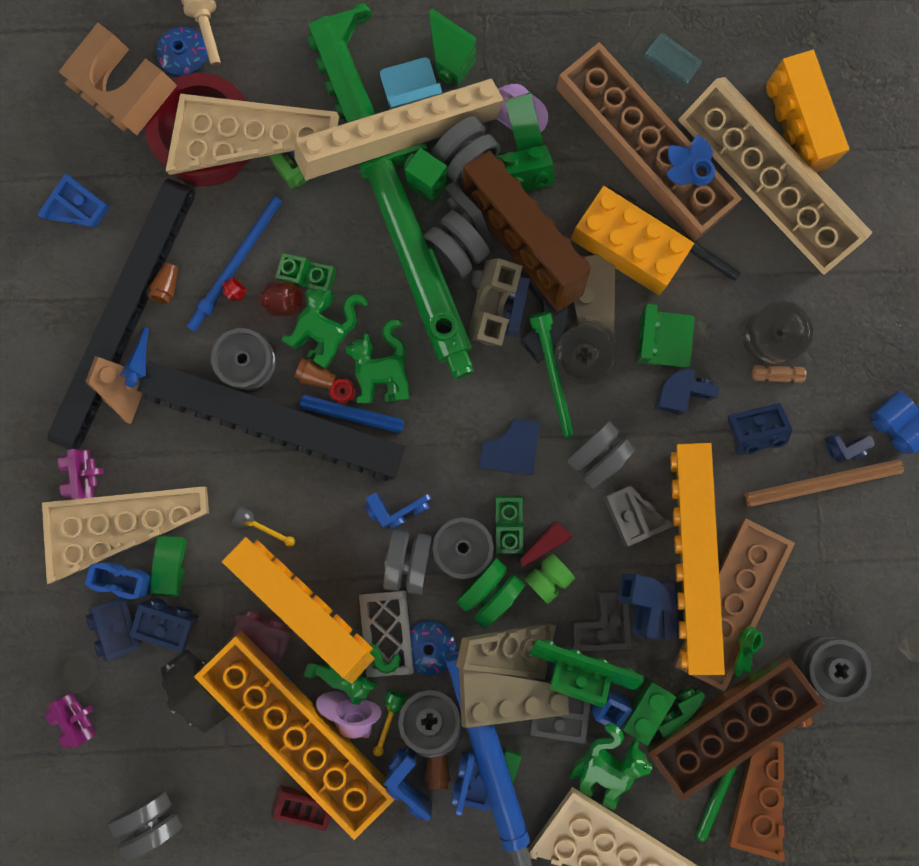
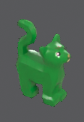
[282,288,368,369]
[346,319,409,404]
[303,643,400,705]
[569,723,652,811]

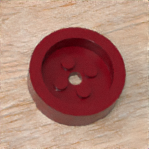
[145,73,251,186]

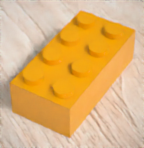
[766,49,850,173]
[570,186,694,296]

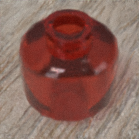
[260,281,302,316]

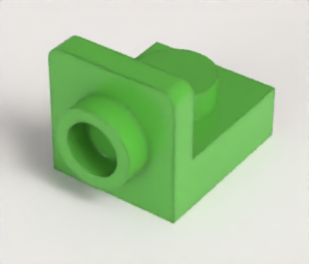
[269,153,308,189]

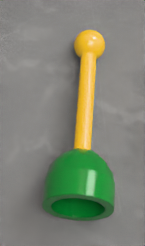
[373,689,408,757]

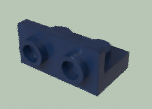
[503,277,530,337]
[727,403,793,455]
[85,598,140,661]
[129,598,199,653]

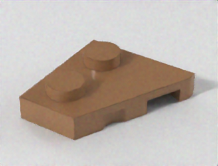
[85,356,142,424]

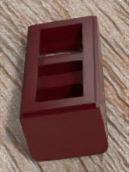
[518,522,573,565]
[271,785,331,831]

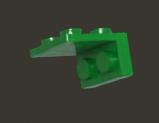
[636,304,695,369]

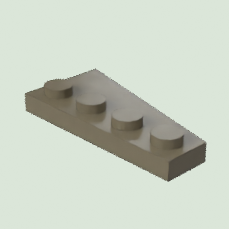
[572,254,615,365]
[456,623,556,679]
[459,668,569,728]

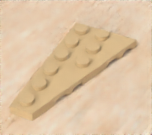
[166,94,339,175]
[42,486,209,584]
[528,787,697,866]

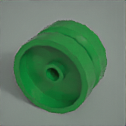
[456,558,525,629]

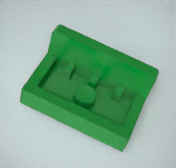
[496,145,555,192]

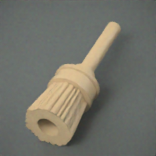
[181,0,221,67]

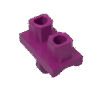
[58,449,104,499]
[45,693,96,749]

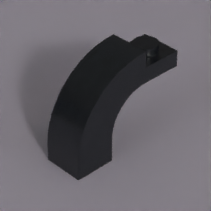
[520,270,567,364]

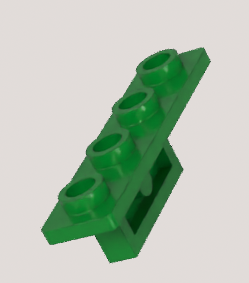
[529,640,644,708]

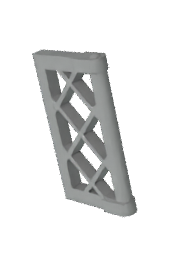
[359,589,414,678]

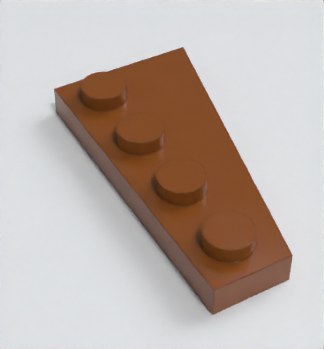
[727,740,785,862]

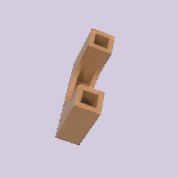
[58,23,177,135]

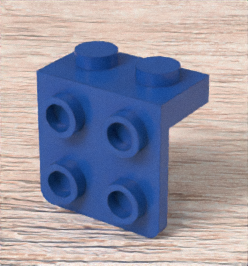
[365,493,432,530]
[384,746,432,821]
[451,746,490,816]

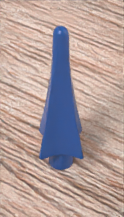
[120,327,149,387]

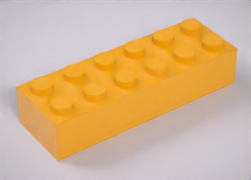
[222,537,375,684]

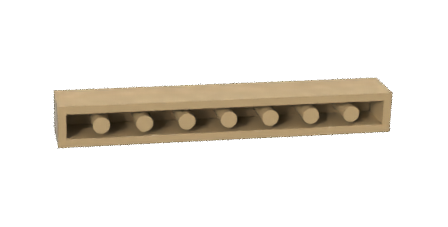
[294,79,503,181]

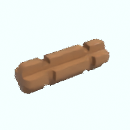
[752,365,806,383]

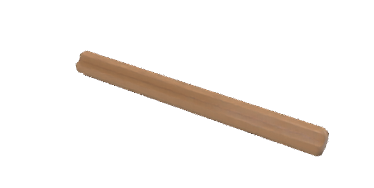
[744,459,904,507]

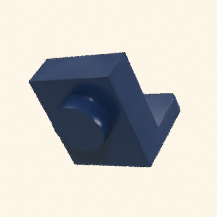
[824,434,875,462]

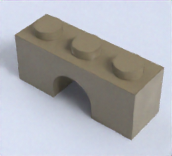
[467,258,523,346]

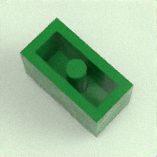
[404,148,448,205]
[621,677,676,746]

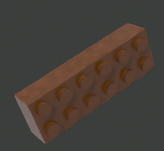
[462,150,591,312]
[647,651,826,802]

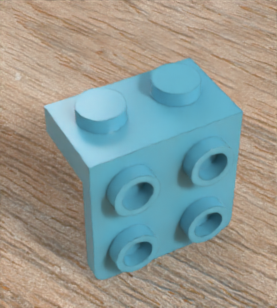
[380,57,442,110]

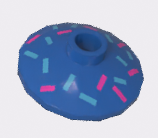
[156,26,207,76]
[403,621,456,676]

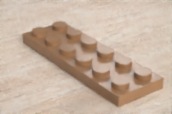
[673,518,795,692]

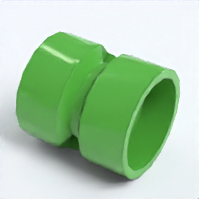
[524,553,576,605]

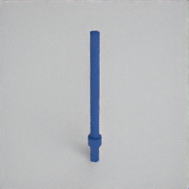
[186,196,283,332]

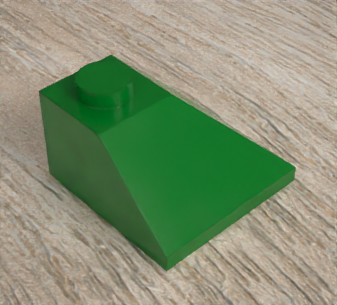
[429,9,476,87]

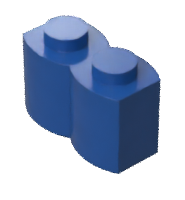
[870,391,919,454]
[85,562,152,599]

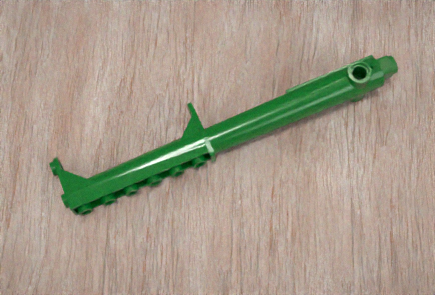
[307,3,474,380]

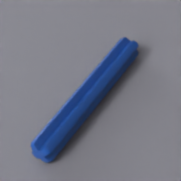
[300,395,404,434]

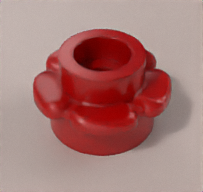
[222,277,247,302]
[329,378,356,404]

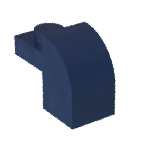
[654,369,720,415]
[617,574,671,638]

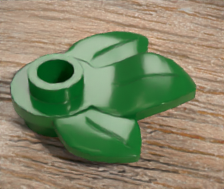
[734,626,763,678]

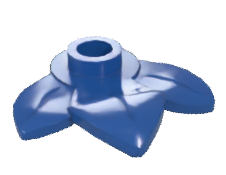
[666,135,715,186]

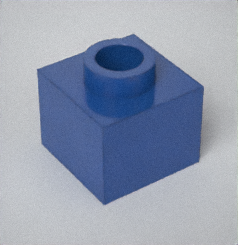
[591,689,633,728]

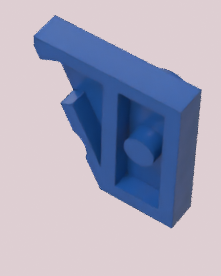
[37,174,111,228]

